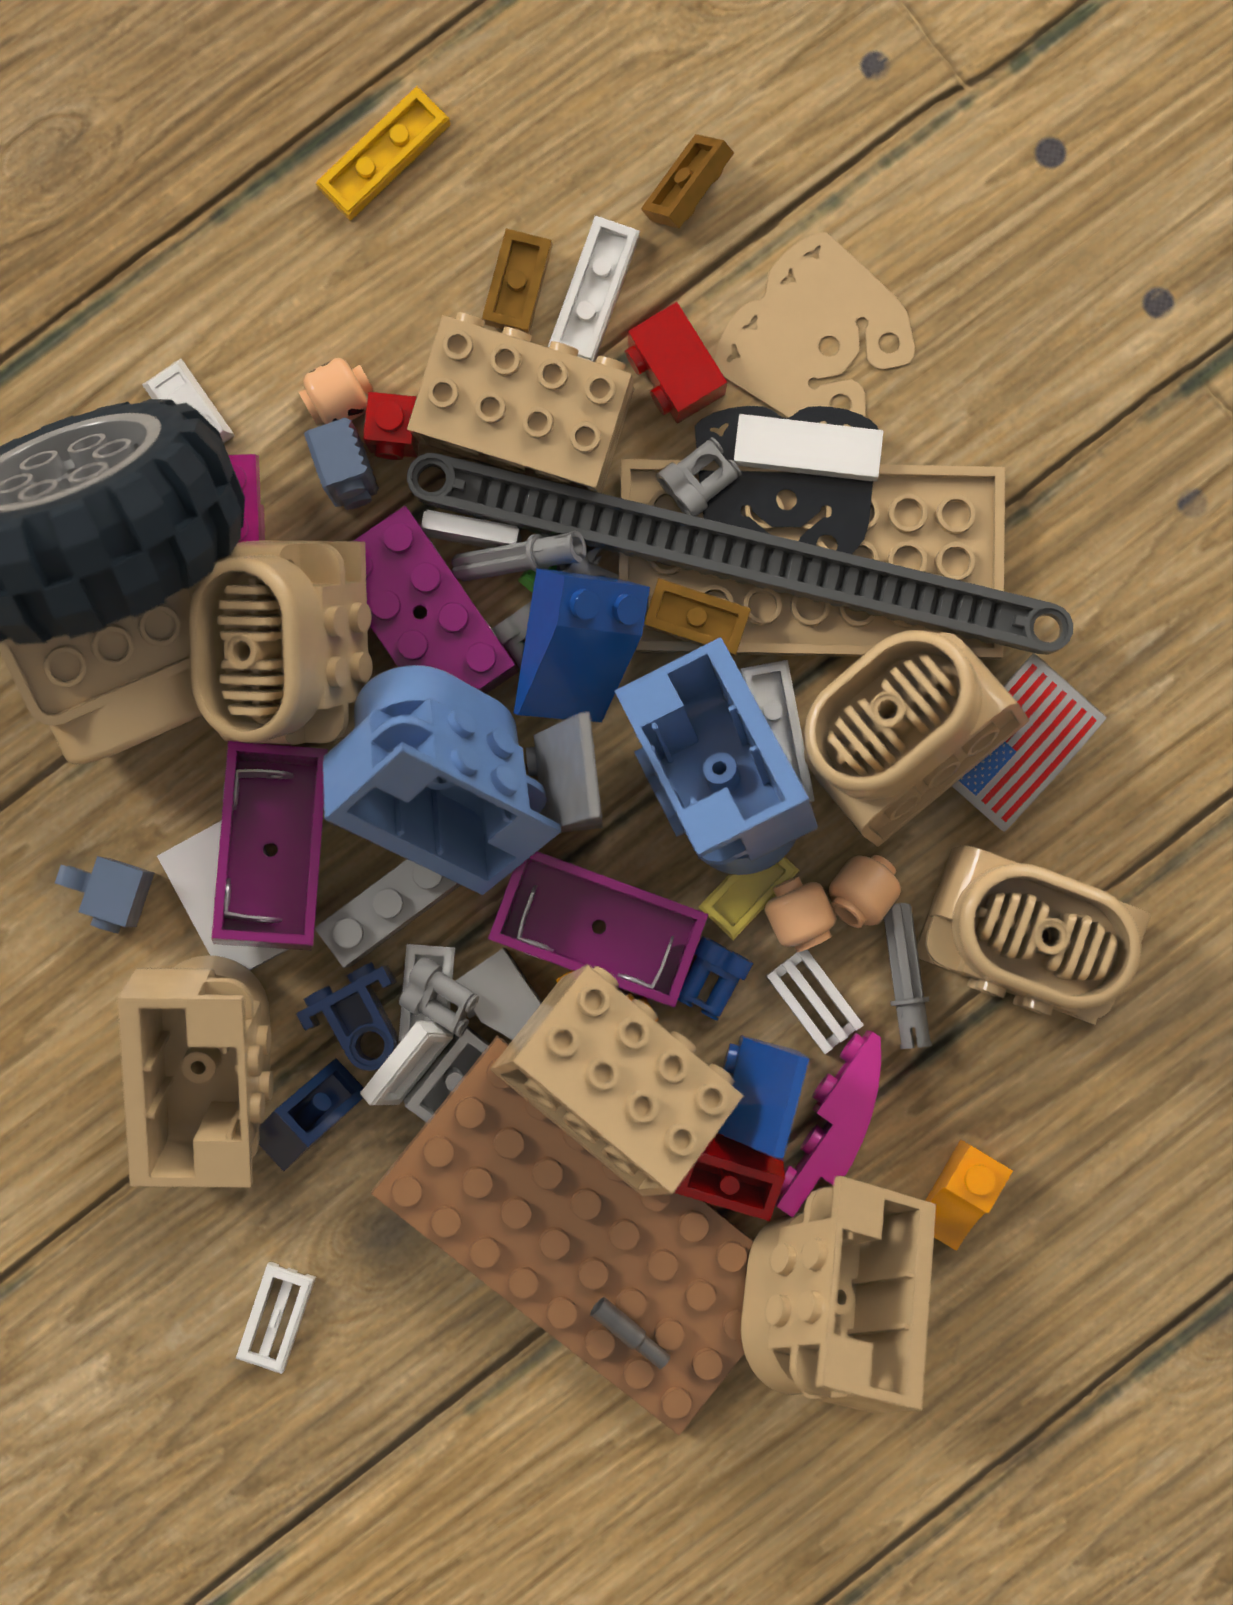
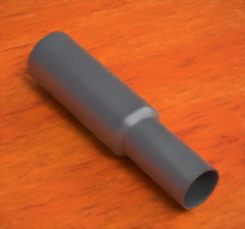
[590,1297,670,1369]

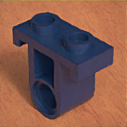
[296,962,399,1071]

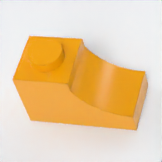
[925,1139,1013,1251]

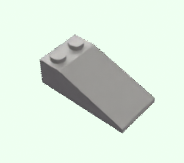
[526,713,603,833]

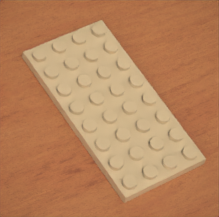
[619,459,1005,660]

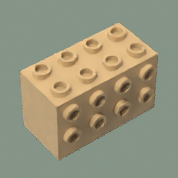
[407,312,634,493]
[490,965,744,1196]

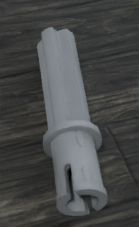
[451,531,586,582]
[884,903,932,1049]

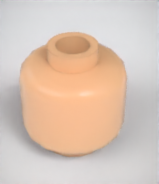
[828,855,901,928]
[764,876,837,952]

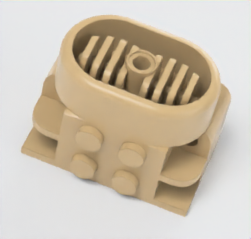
[189,540,372,745]
[0,584,202,764]
[804,631,1030,847]
[917,845,1151,1025]
[117,955,274,1188]
[741,1176,936,1413]

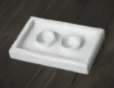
[157,821,289,971]

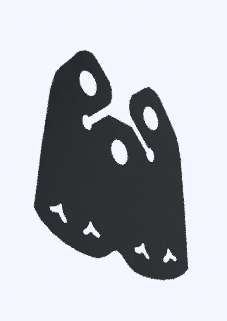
[695,406,878,554]

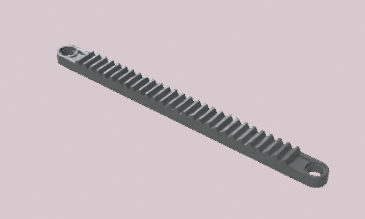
[407,453,1073,655]

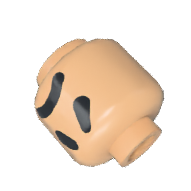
[299,358,374,426]

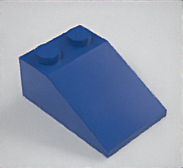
[514,568,650,723]
[718,1035,809,1159]

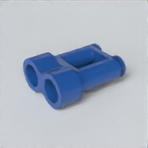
[678,936,754,1021]

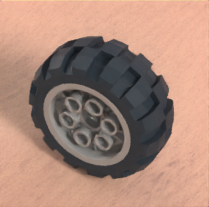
[0,399,245,645]

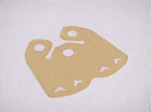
[714,232,915,427]

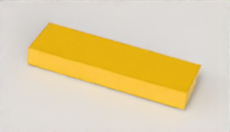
[315,86,451,221]

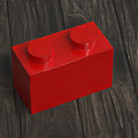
[625,302,728,424]
[675,1133,785,1221]

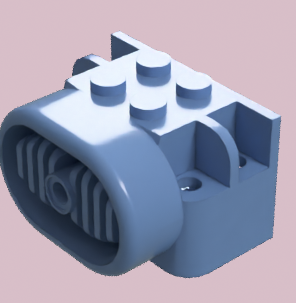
[615,637,818,875]
[323,665,561,895]

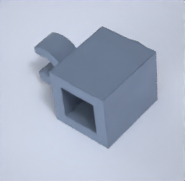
[55,856,154,934]

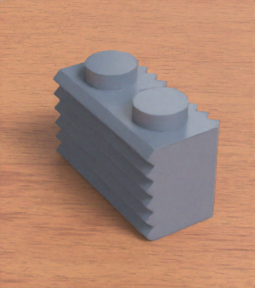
[304,418,379,510]

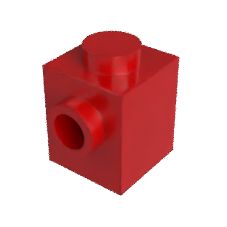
[363,392,419,460]

